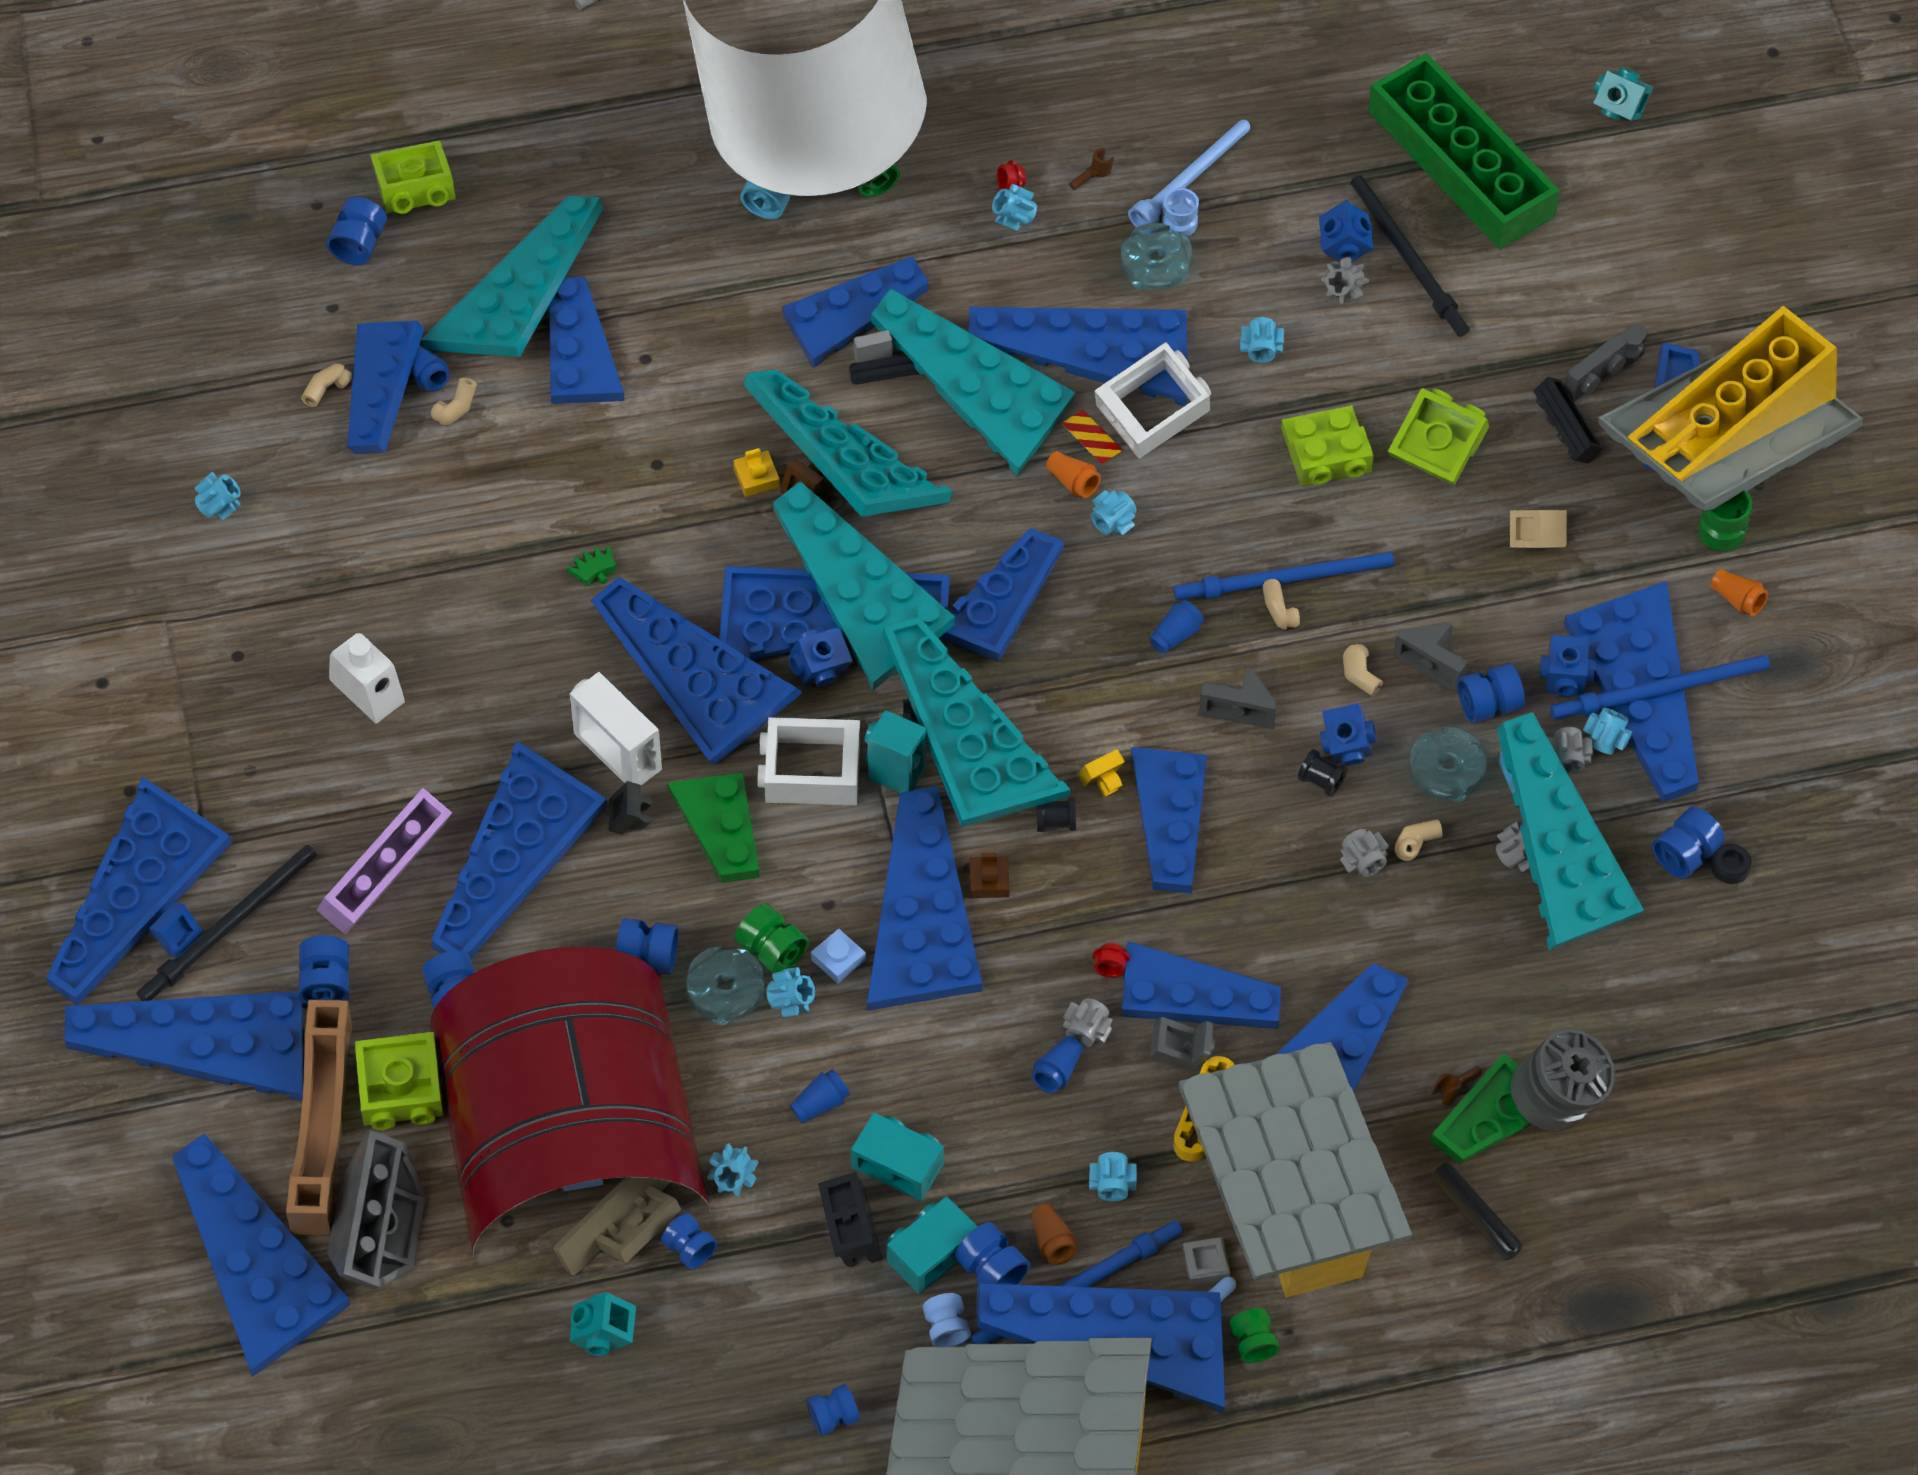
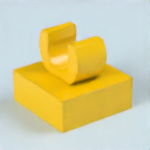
[733,448,780,497]
[1078,749,1125,797]

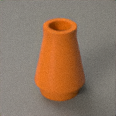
[1046,451,1101,498]
[1710,569,1768,616]

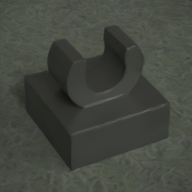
[609,781,652,835]

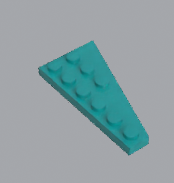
[421,196,604,357]
[870,289,1076,476]
[743,369,953,517]
[773,481,955,691]
[882,617,1071,828]
[1497,712,1644,951]

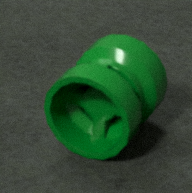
[1230,1308,1280,1364]

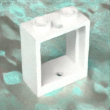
[1095,342,1211,459]
[570,672,662,785]
[758,718,860,805]

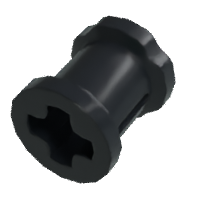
[1298,749,1348,797]
[1036,797,1076,832]

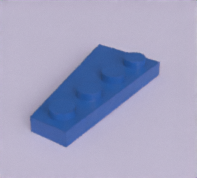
[782,256,928,368]
[549,277,625,404]
[347,320,424,454]
[939,528,1064,662]
[1131,747,1207,894]

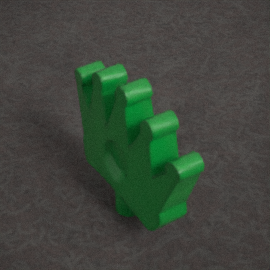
[567,546,616,586]

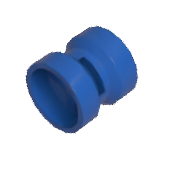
[661,1213,718,1270]
[806,1384,860,1437]

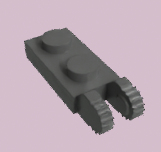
[1565,324,1648,401]

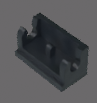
[818,1172,883,1267]

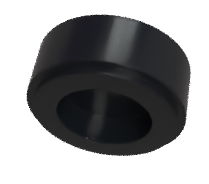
[1711,844,1752,884]

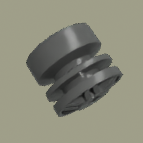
[1510,1029,1615,1132]

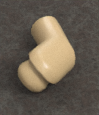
[301,363,352,407]
[431,378,477,426]
[1262,579,1300,630]
[1343,644,1383,697]
[1395,819,1443,861]

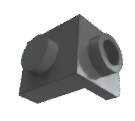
[1150,1017,1215,1071]

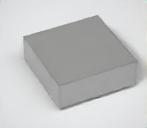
[854,330,892,363]
[1182,1237,1230,1285]

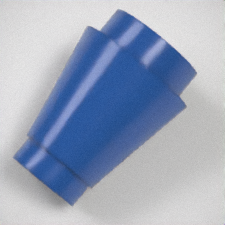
[411,345,450,392]
[1149,600,1204,654]
[1031,1036,1083,1093]
[789,1069,850,1124]

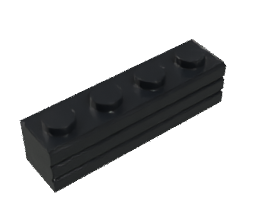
[1533,376,1603,464]

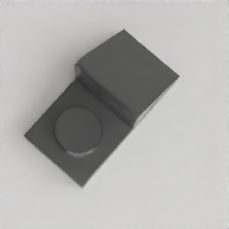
[1394,623,1468,693]
[1199,666,1277,729]

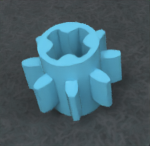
[992,184,1037,231]
[1240,317,1284,363]
[194,472,241,520]
[1091,490,1137,536]
[1583,708,1633,755]
[766,967,815,1018]
[707,1143,758,1196]
[1089,1152,1137,1202]

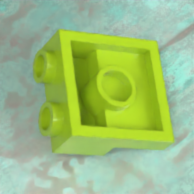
[370,140,456,214]
[1388,388,1489,486]
[1281,405,1374,486]
[355,1032,443,1130]

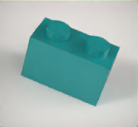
[864,710,926,793]
[851,1112,944,1202]
[887,1196,978,1295]

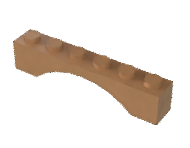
[286,1000,352,1235]

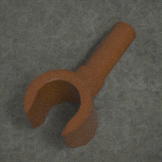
[1069,148,1114,190]
[1432,1066,1482,1105]

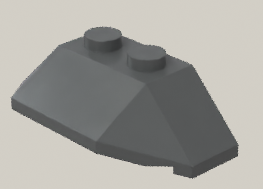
[327,1130,426,1289]

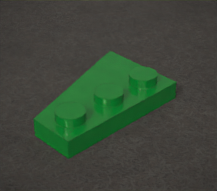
[667,772,760,883]
[1429,1053,1533,1165]

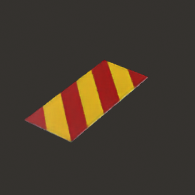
[1062,409,1123,465]

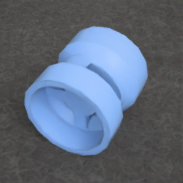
[1162,188,1199,238]
[923,1293,971,1347]

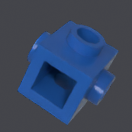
[1319,200,1373,262]
[789,627,853,687]
[1539,635,1595,697]
[1320,703,1377,766]

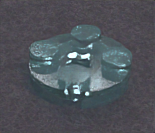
[1120,223,1193,290]
[1409,727,1487,803]
[686,946,764,1025]

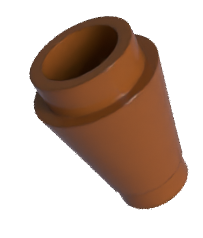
[1030,1204,1077,1265]

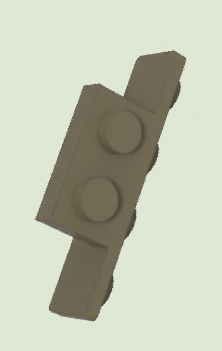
[554,1177,681,1276]

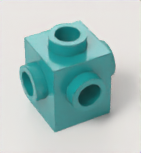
[1593,67,1653,121]
[569,1292,636,1356]

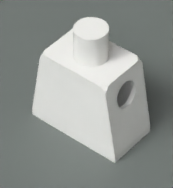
[329,633,405,724]

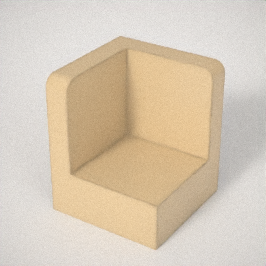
[1510,510,1567,548]

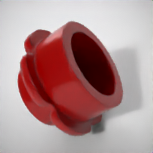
[997,160,1026,190]
[1092,943,1130,978]

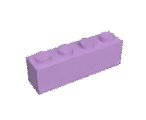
[317,788,452,935]

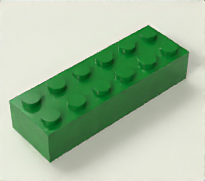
[1368,53,1560,250]

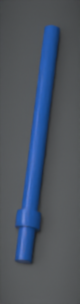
[1173,552,1394,600]
[1550,654,1770,720]
[969,1220,1183,1344]

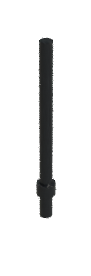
[1350,175,1470,337]
[136,844,317,1001]

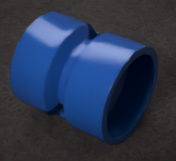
[326,197,387,265]
[1457,663,1525,724]
[1651,807,1725,879]
[616,918,679,975]
[299,935,349,1005]
[422,951,475,1010]
[955,1222,1031,1285]

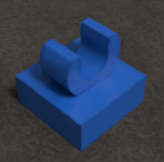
[148,901,203,958]

